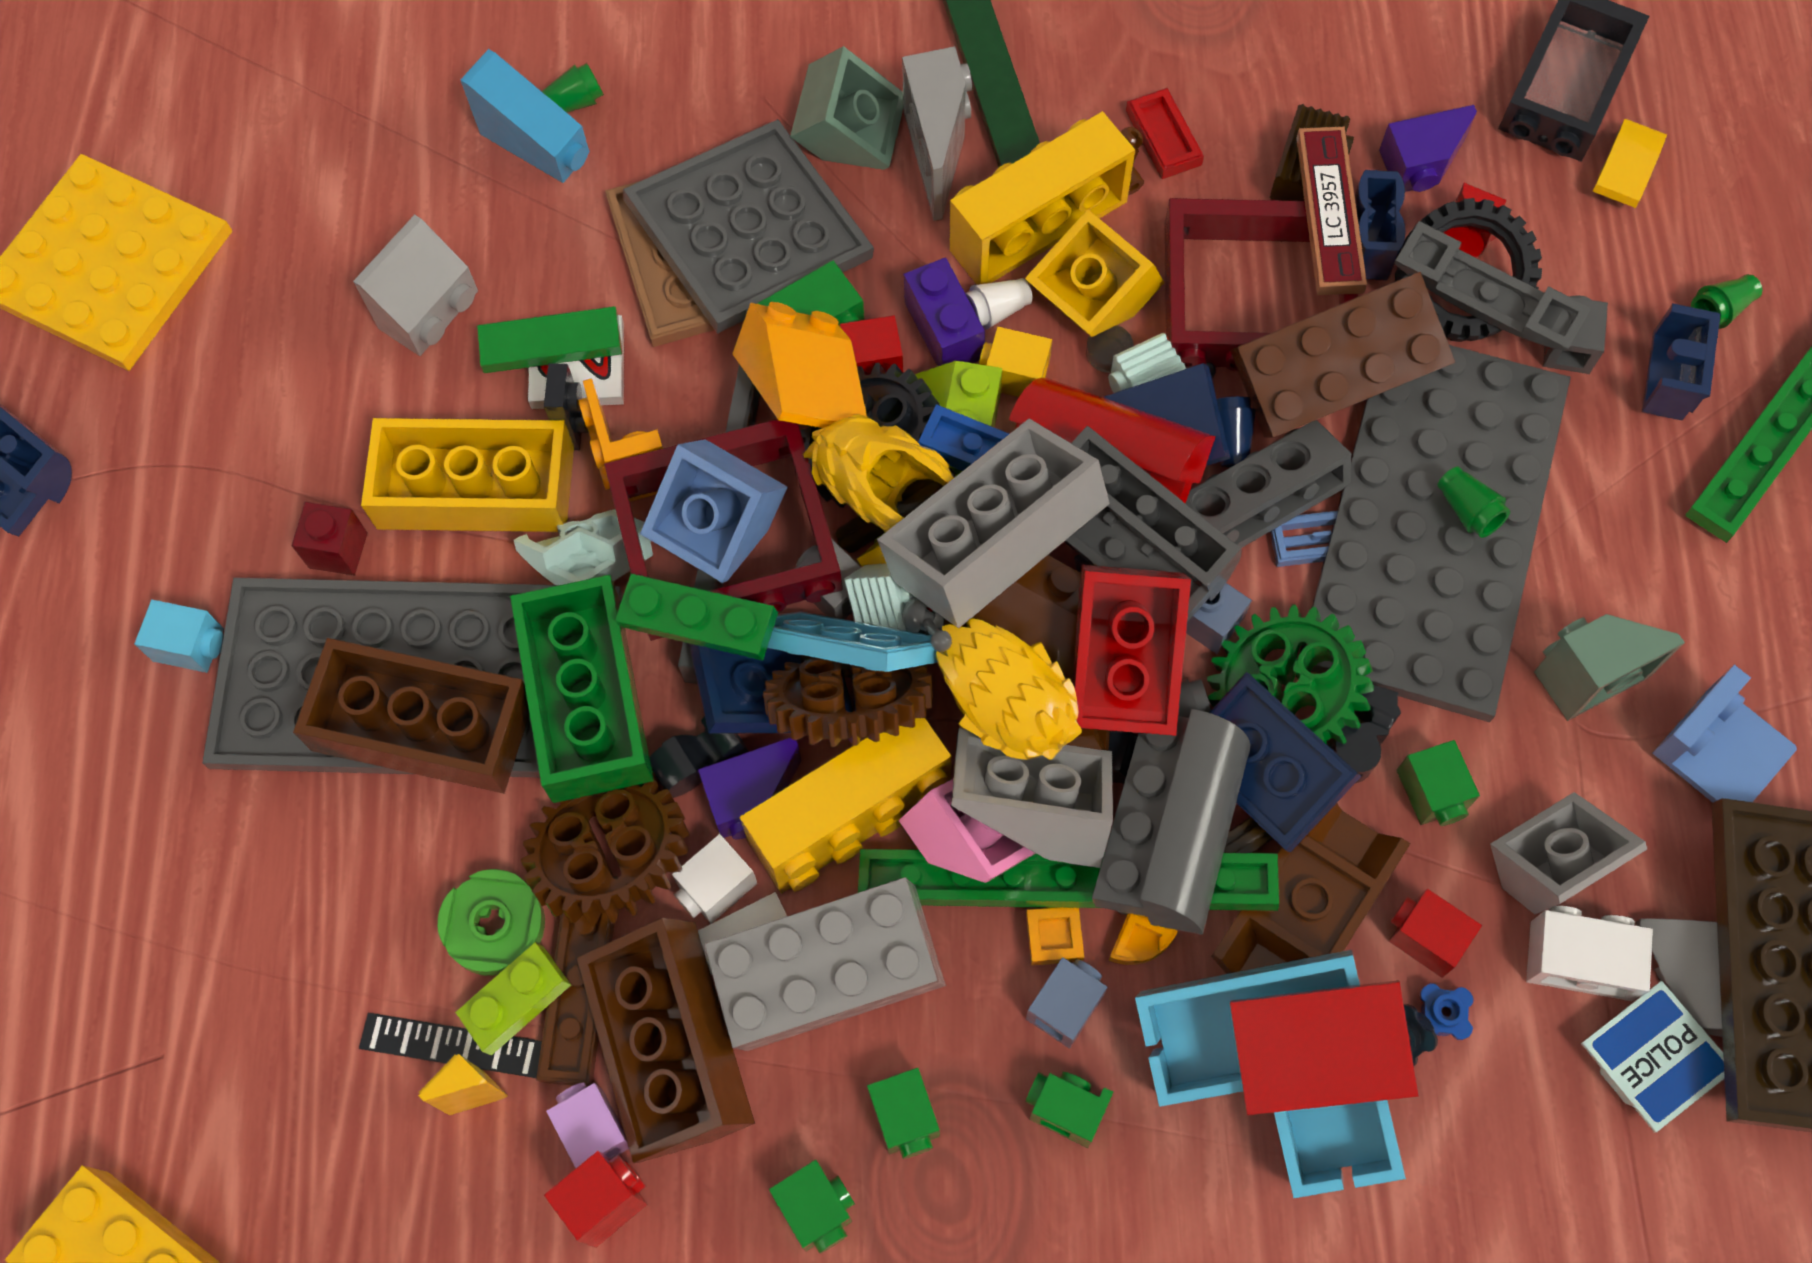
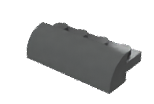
[1064,425,1242,622]
[1092,709,1251,935]

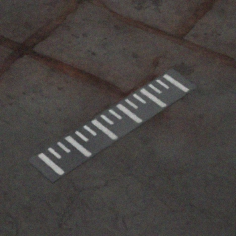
[359,1013,542,1078]

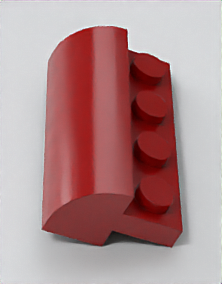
[1009,377,1216,504]

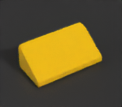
[418,1054,508,1115]

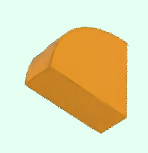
[1109,913,1178,965]

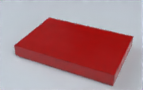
[1230,980,1419,1115]

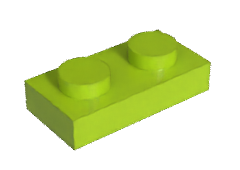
[455,942,571,1055]

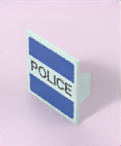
[1581,981,1724,1133]

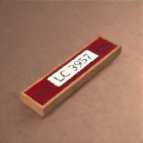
[1296,127,1367,295]

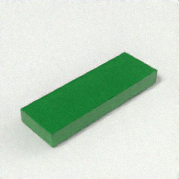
[477,306,622,374]

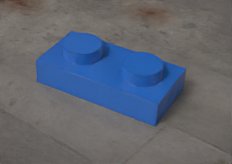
[918,404,1009,471]

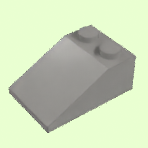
[902,46,972,221]
[951,728,1113,868]

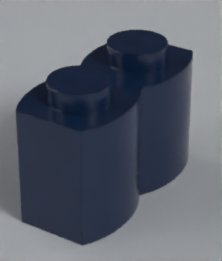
[1355,170,1406,280]

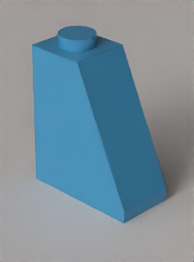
[460,49,590,183]

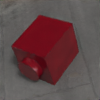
[291,502,368,576]

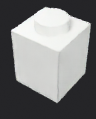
[672,834,758,924]

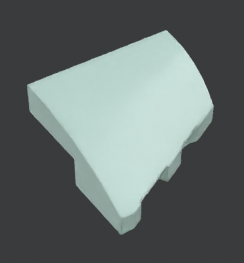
[514,509,653,586]

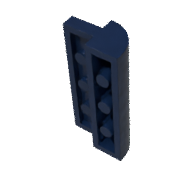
[0,404,72,537]

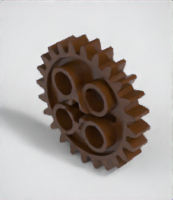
[763,655,933,747]
[521,779,689,926]

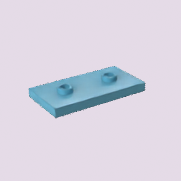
[767,611,937,672]

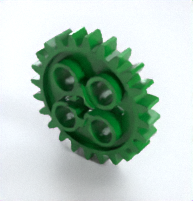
[1207,604,1374,744]

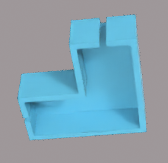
[1135,950,1406,1198]

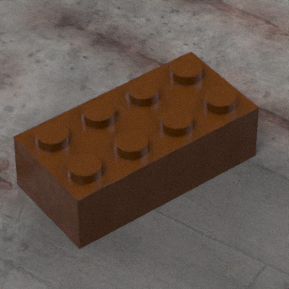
[1230,272,1456,438]
[293,638,530,794]

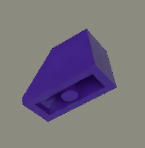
[1379,105,1477,192]
[698,738,801,840]

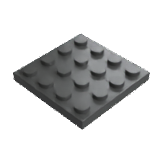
[623,119,874,334]

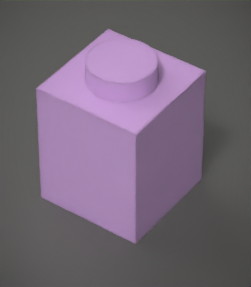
[546,1082,629,1168]

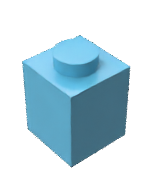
[134,599,224,673]

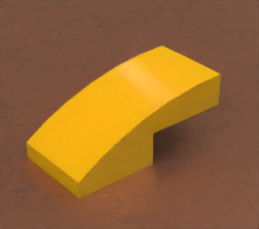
[1593,119,1667,208]

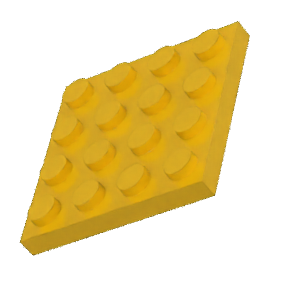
[0,154,232,371]

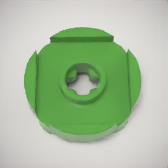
[438,869,545,976]

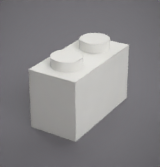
[1526,906,1653,1001]

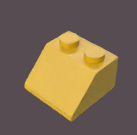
[1025,209,1165,337]

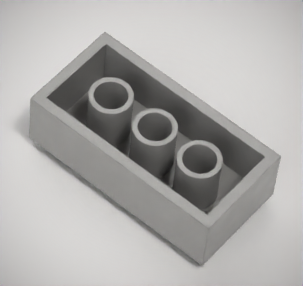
[877,419,1110,628]
[704,877,946,1051]

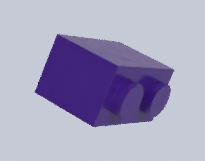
[904,257,985,367]

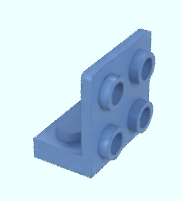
[1652,664,1797,802]

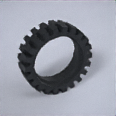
[1395,198,1542,342]

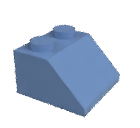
[640,439,787,583]

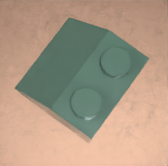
[790,46,903,170]
[1534,614,1685,721]

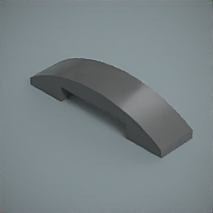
[1394,221,1592,352]

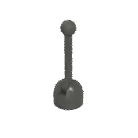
[902,597,952,652]

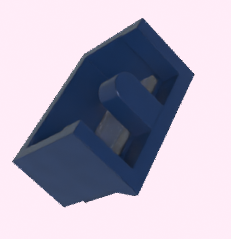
[1642,303,1721,421]

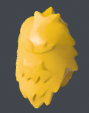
[804,414,955,532]
[936,618,1082,760]

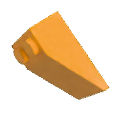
[733,302,867,428]

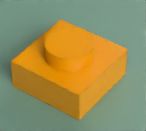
[1026,908,1084,966]

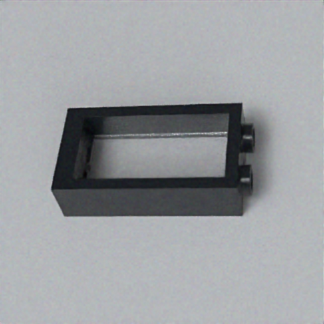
[1498,0,1650,162]

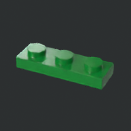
[615,574,778,661]

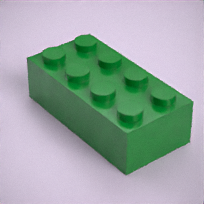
[510,575,654,803]

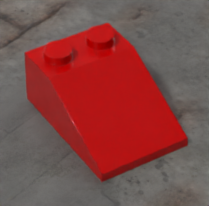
[1073,565,1191,736]

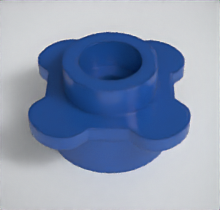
[1420,984,1474,1040]

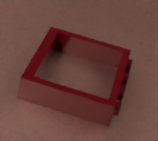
[1164,198,1358,371]
[604,419,843,641]

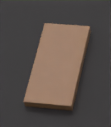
[605,181,741,347]

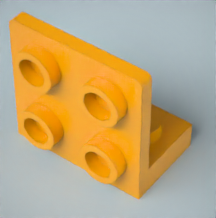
[578,378,663,502]

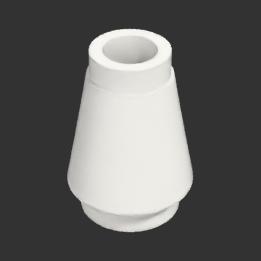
[965,278,1033,330]

